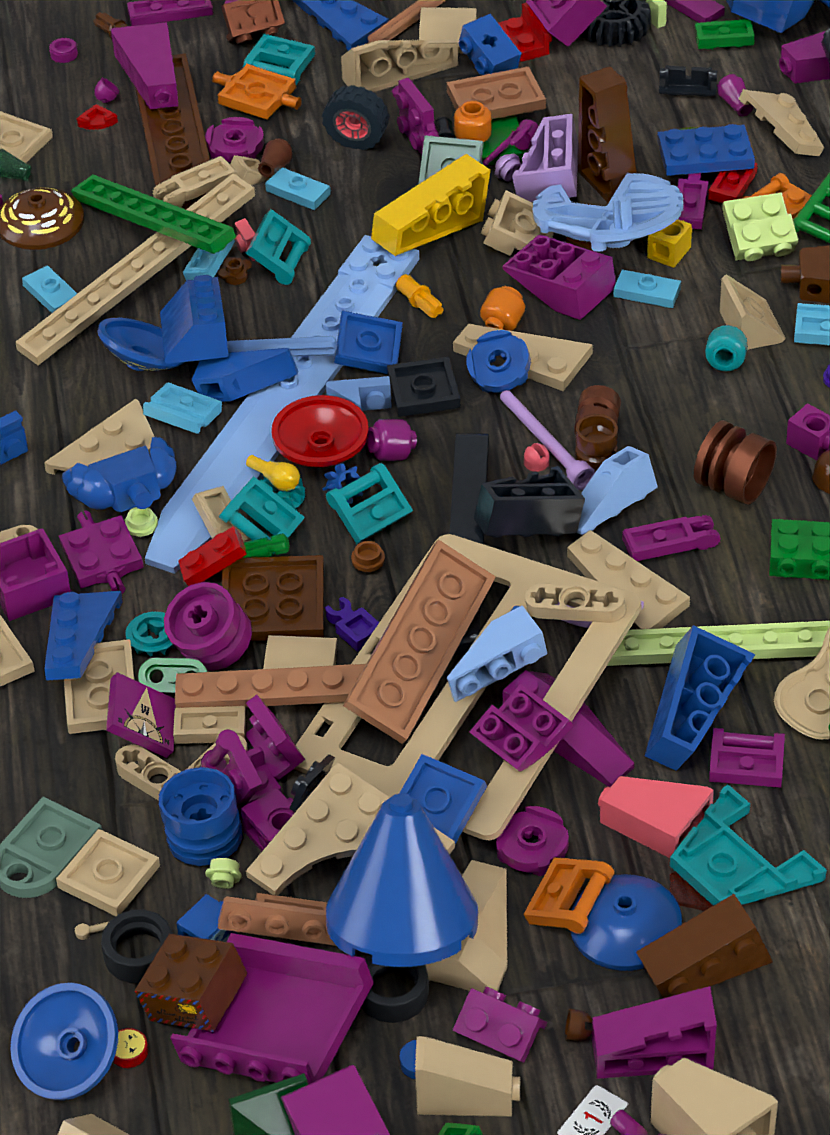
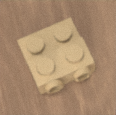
[481,190,554,256]

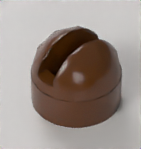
[565,1008,592,1041]

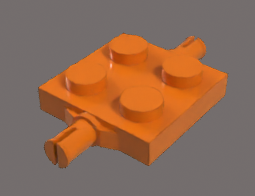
[213,64,302,119]

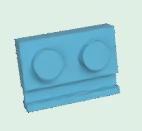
[794,303,830,345]
[143,382,222,434]

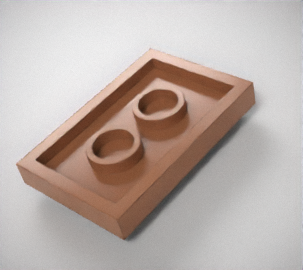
[447,66,546,119]

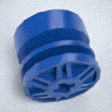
[159,767,243,866]

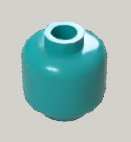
[705,325,748,372]

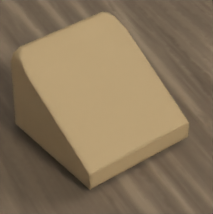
[230,156,269,185]

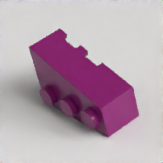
[592,986,717,1079]

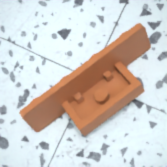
[218,893,336,946]

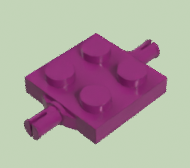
[392,78,440,155]
[59,511,144,594]

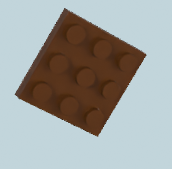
[222,555,324,641]

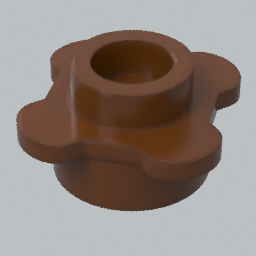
[218,257,252,285]

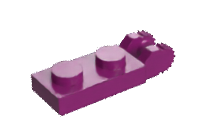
[622,515,721,561]

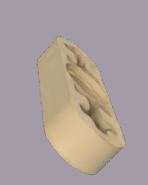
[525,583,626,623]

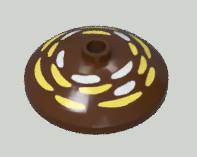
[0,187,84,250]

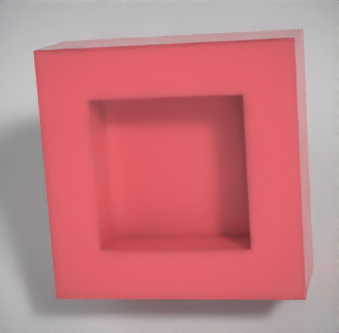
[234,218,255,262]

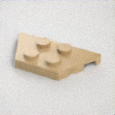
[44,399,155,475]

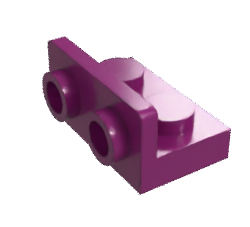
[245,694,306,780]

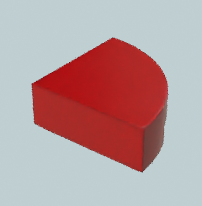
[77,104,118,130]

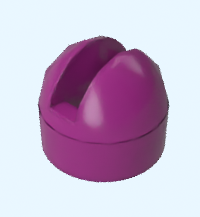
[94,78,119,103]

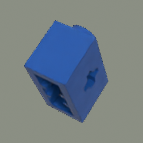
[458,14,522,75]

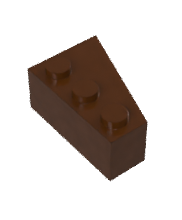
[636,894,773,999]

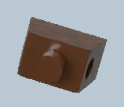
[780,245,830,304]

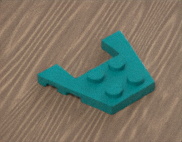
[670,785,827,906]

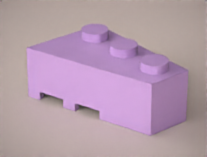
[512,114,578,202]

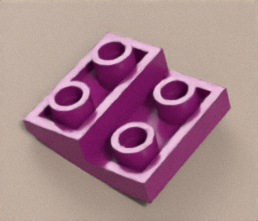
[470,683,574,772]

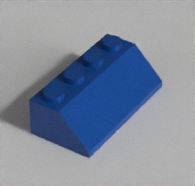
[160,275,229,364]

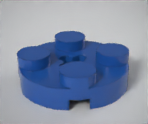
[466,330,531,392]

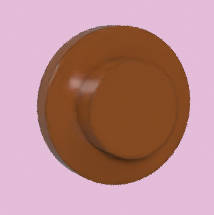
[351,541,385,572]

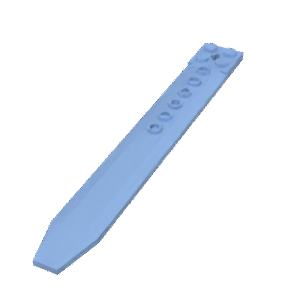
[145,235,419,574]

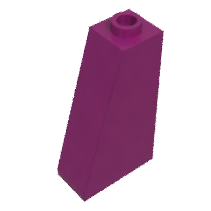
[111,22,179,109]
[779,31,830,84]

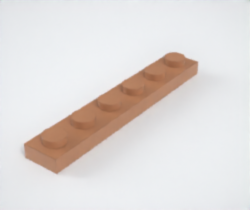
[175,664,366,708]

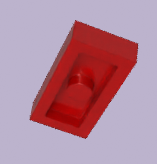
[708,162,758,204]
[178,526,247,586]

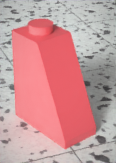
[598,776,714,858]

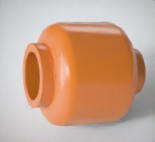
[454,101,492,142]
[480,286,525,331]

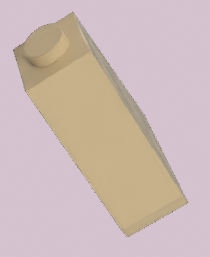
[415,1037,520,1116]

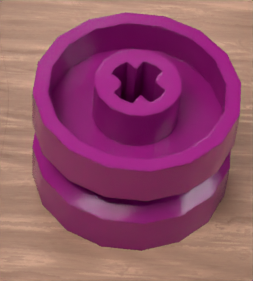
[164,582,252,671]

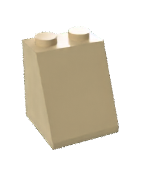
[651,1058,778,1135]

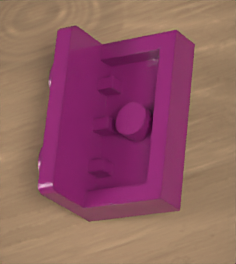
[452,986,548,1063]

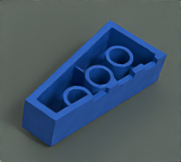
[645,625,756,771]

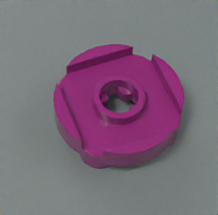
[206,117,264,162]
[495,806,569,876]

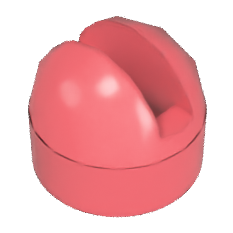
[524,443,550,472]

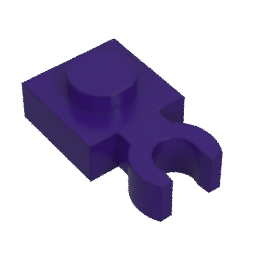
[325,597,380,652]

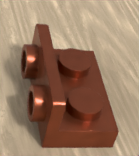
[221,0,285,44]

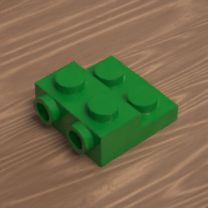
[769,519,830,580]

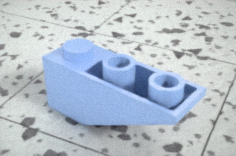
[577,446,658,535]
[447,605,547,702]

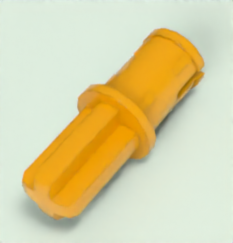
[396,274,443,318]

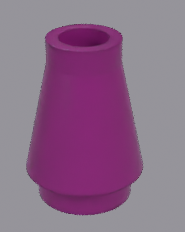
[717,74,753,117]

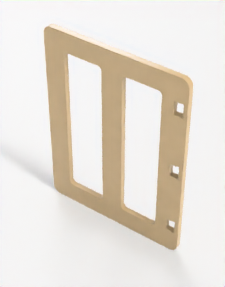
[294,534,642,840]

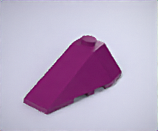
[503,670,635,787]

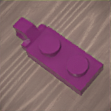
[678,173,709,229]

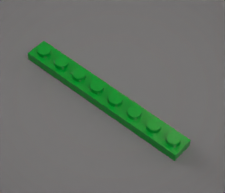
[71,175,236,254]

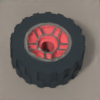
[322,85,390,150]

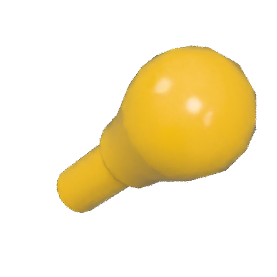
[246,455,300,492]

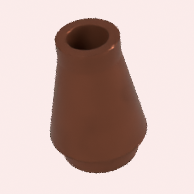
[258,139,292,177]

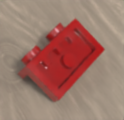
[498,3,552,63]

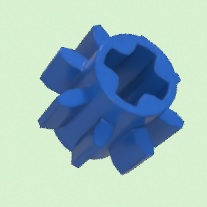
[322,464,363,504]

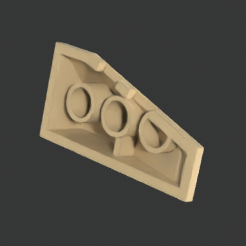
[341,40,458,92]
[426,860,507,993]

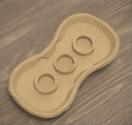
[774,627,830,740]

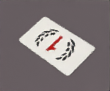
[557,1085,628,1135]

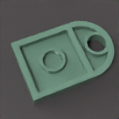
[0,797,102,898]

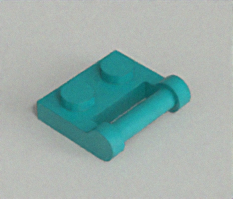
[243,34,315,85]
[246,209,311,285]
[326,463,413,544]
[219,476,305,557]

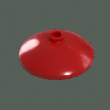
[272,395,369,467]

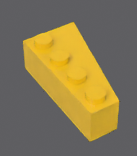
[371,154,490,256]

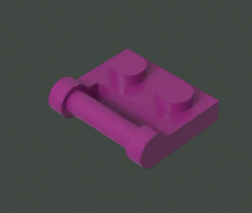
[709,728,785,788]
[201,729,263,809]

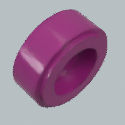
[49,38,78,63]

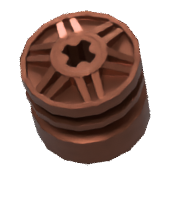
[694,420,777,505]

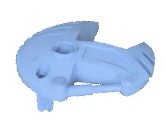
[532,173,684,252]

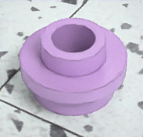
[495,153,522,182]

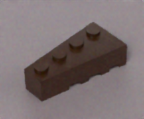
[578,66,637,203]

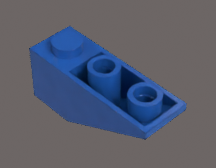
[192,348,299,402]

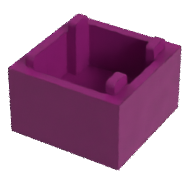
[526,0,607,47]
[0,528,71,621]

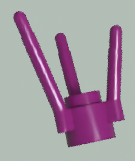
[482,120,539,166]

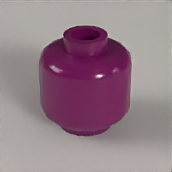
[367,419,417,461]

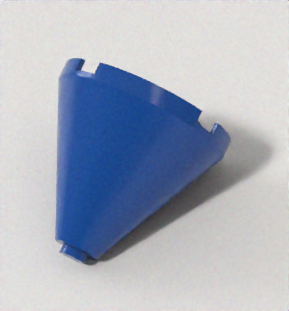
[326,794,478,967]

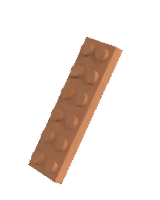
[343,539,496,744]

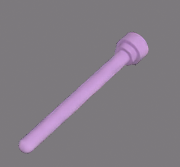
[500,390,595,490]

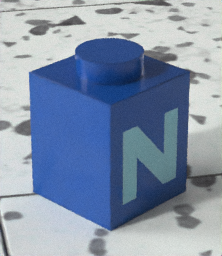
[176,894,237,942]

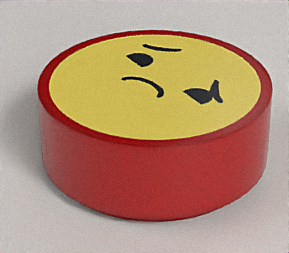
[113,1028,148,1068]

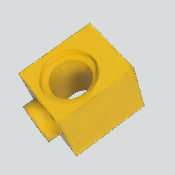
[647,219,692,268]

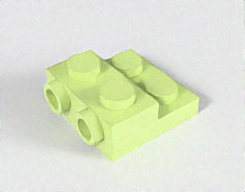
[722,192,798,261]

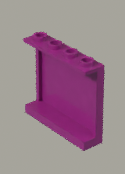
[170,933,374,1085]

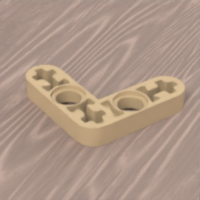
[115,735,248,801]

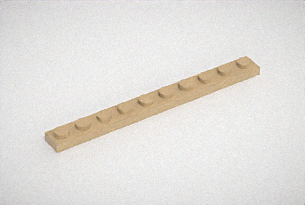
[16,174,255,365]

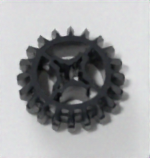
[581,0,651,48]

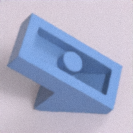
[326,376,391,411]

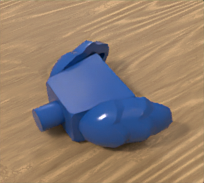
[62,437,177,512]

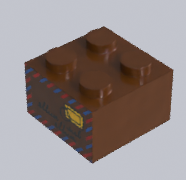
[135,934,248,1032]

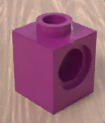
[786,403,830,461]

